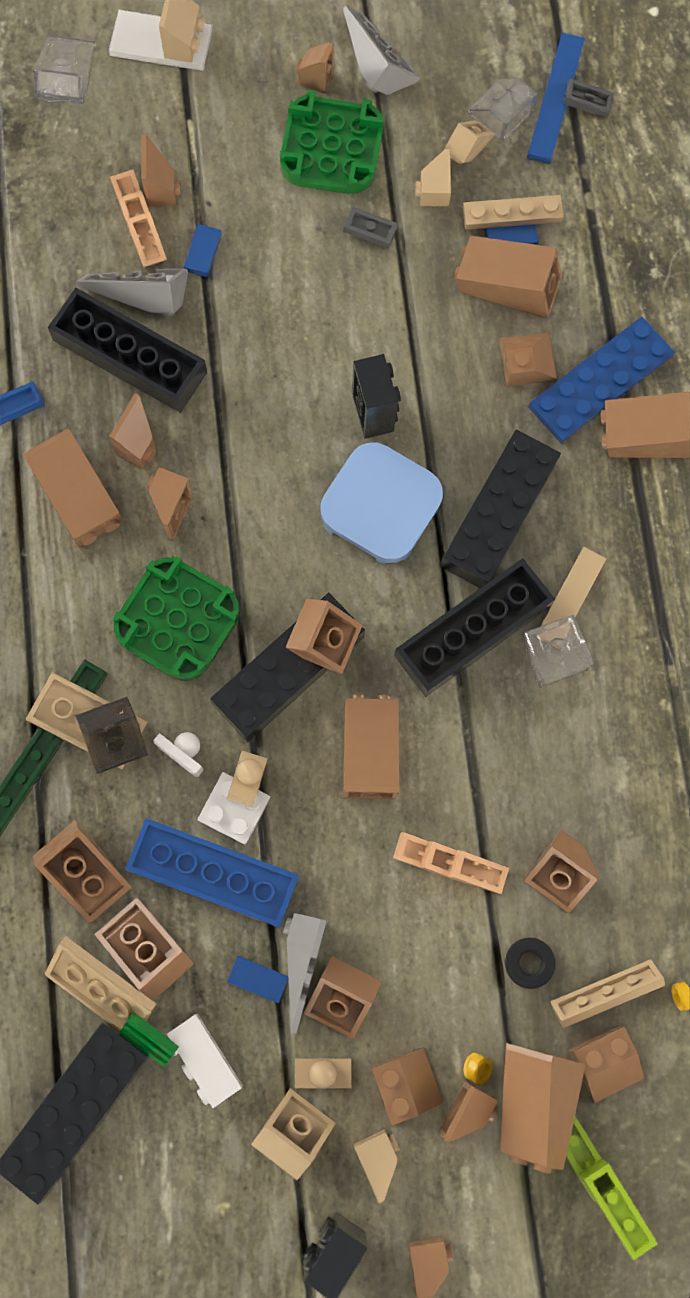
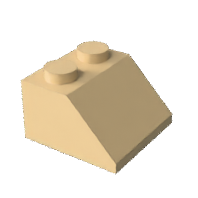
[159,0,204,63]
[251,1088,336,1180]

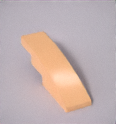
[110,169,167,268]
[393,833,509,894]

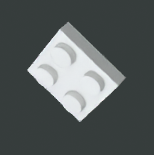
[197,772,271,846]

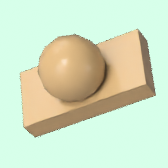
[227,751,267,807]
[295,1058,351,1089]

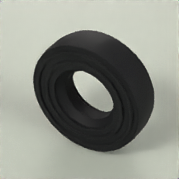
[505,938,556,989]

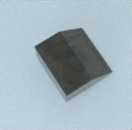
[75,697,148,774]

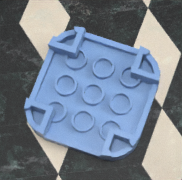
[321,443,443,565]

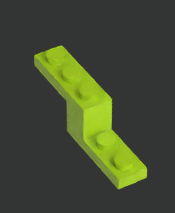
[566,1116,658,1261]

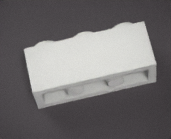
[167,1014,243,1108]

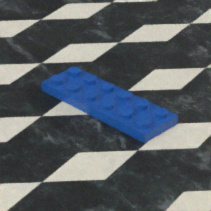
[528,317,675,443]
[125,818,299,928]

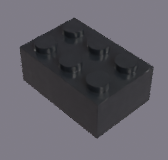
[352,354,401,439]
[302,1212,368,1298]

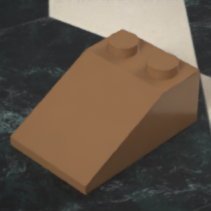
[33,820,132,924]
[94,898,194,1001]

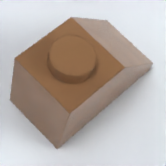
[296,42,334,94]
[408,1236,453,1298]

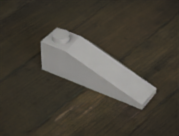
[343,5,420,95]
[76,269,188,316]
[283,913,327,1033]

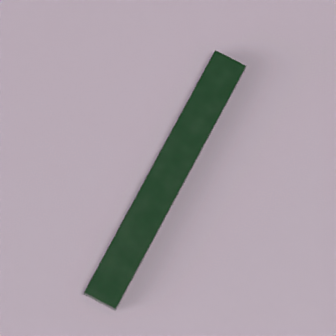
[0,659,108,836]

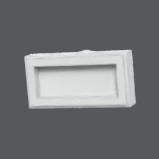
[153,732,204,777]

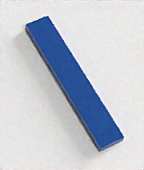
[527,32,585,164]

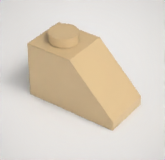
[444,120,495,164]
[415,149,451,206]
[354,1129,400,1203]

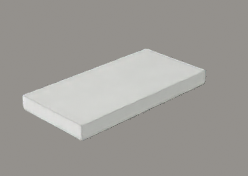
[109,10,212,71]

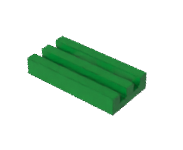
[119,1012,179,1067]

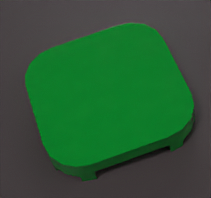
[280,91,383,194]
[113,556,239,681]

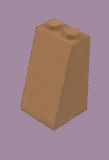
[454,236,562,318]
[601,392,690,458]
[23,428,123,547]
[343,694,399,799]
[500,1043,586,1174]

